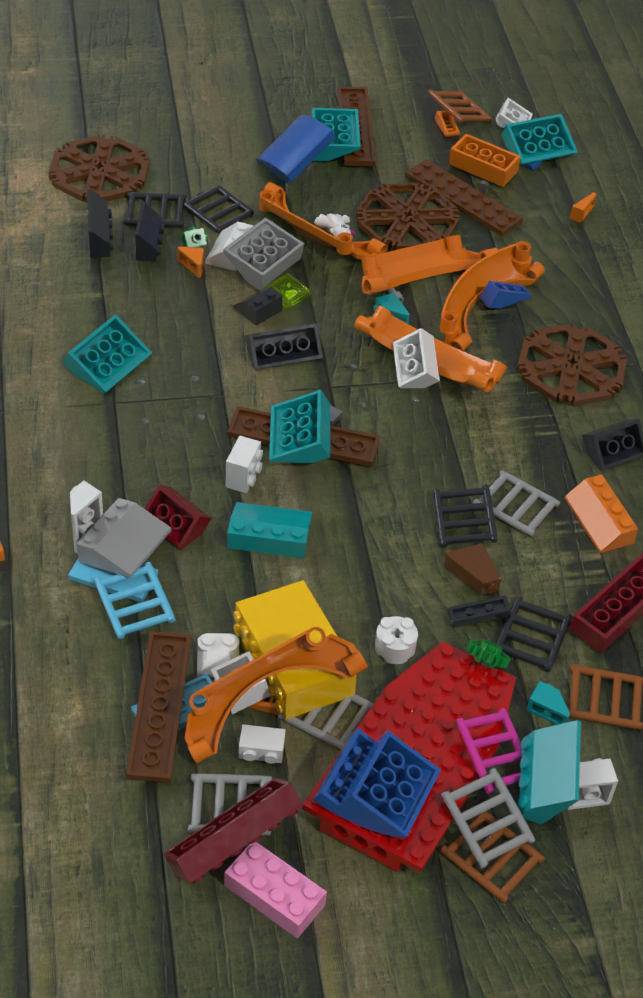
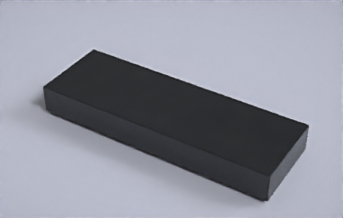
[447,596,511,628]

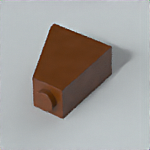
[444,543,501,596]

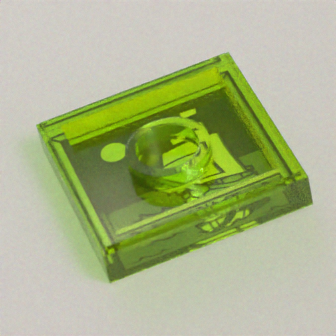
[263,273,311,309]

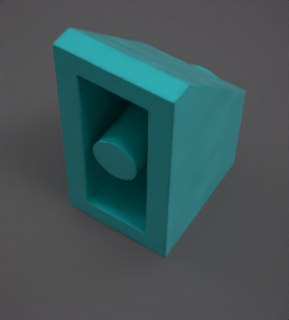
[374,293,410,324]
[526,681,570,725]

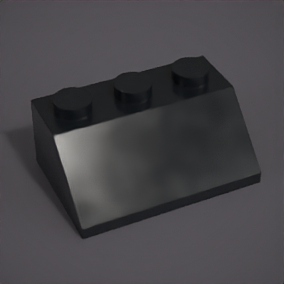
[135,202,165,262]
[582,419,643,470]

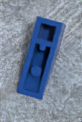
[480,281,532,309]

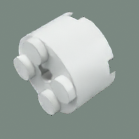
[375,616,418,664]

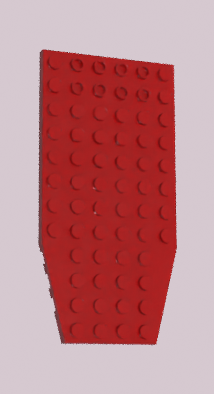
[301,642,516,873]

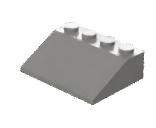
[223,218,304,290]
[76,498,171,578]

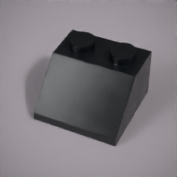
[234,287,283,325]

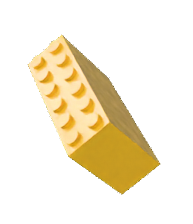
[233,580,357,720]

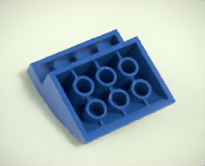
[256,115,336,184]
[313,728,441,838]

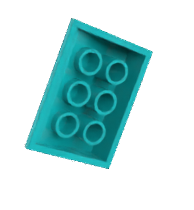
[311,108,360,162]
[501,114,578,165]
[62,314,152,394]
[269,390,330,463]
[227,502,312,558]
[518,720,581,825]

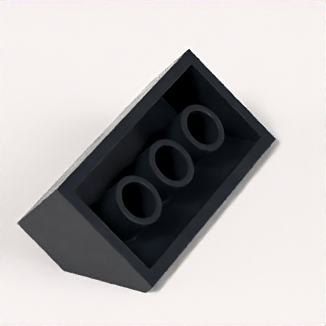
[87,189,114,258]
[245,323,323,370]

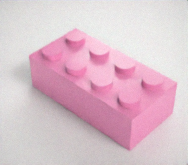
[224,842,327,939]

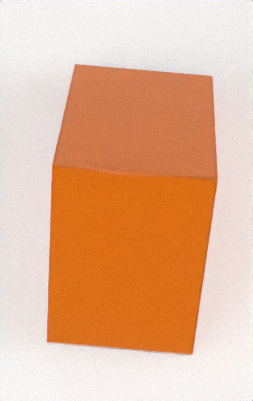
[178,246,204,278]

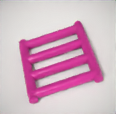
[456,708,522,794]

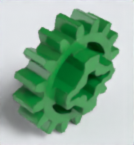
[466,639,511,669]

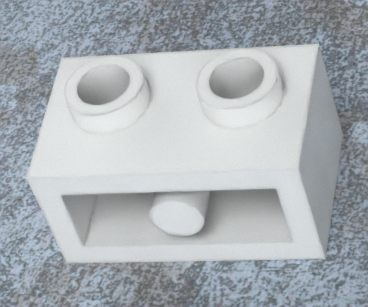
[239,724,286,763]

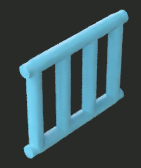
[94,562,176,639]

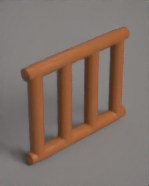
[428,89,492,123]
[568,665,643,730]
[440,811,545,903]

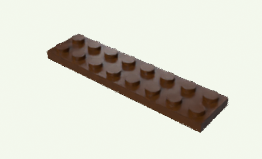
[337,87,376,167]
[405,159,523,237]
[227,406,380,467]
[126,631,191,783]

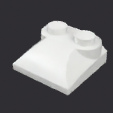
[496,98,533,128]
[197,633,239,677]

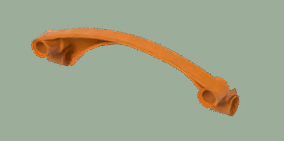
[440,241,545,351]
[354,305,507,392]

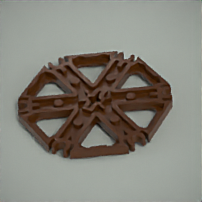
[48,135,150,203]
[356,183,460,251]
[517,324,627,406]

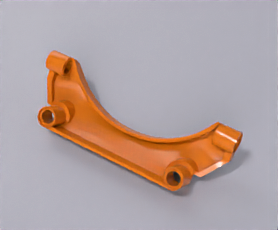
[259,182,388,260]
[361,235,498,295]
[185,627,368,764]

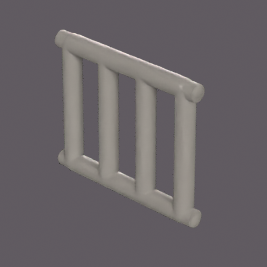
[473,470,560,537]
[278,694,374,749]
[441,768,536,868]
[187,774,272,836]

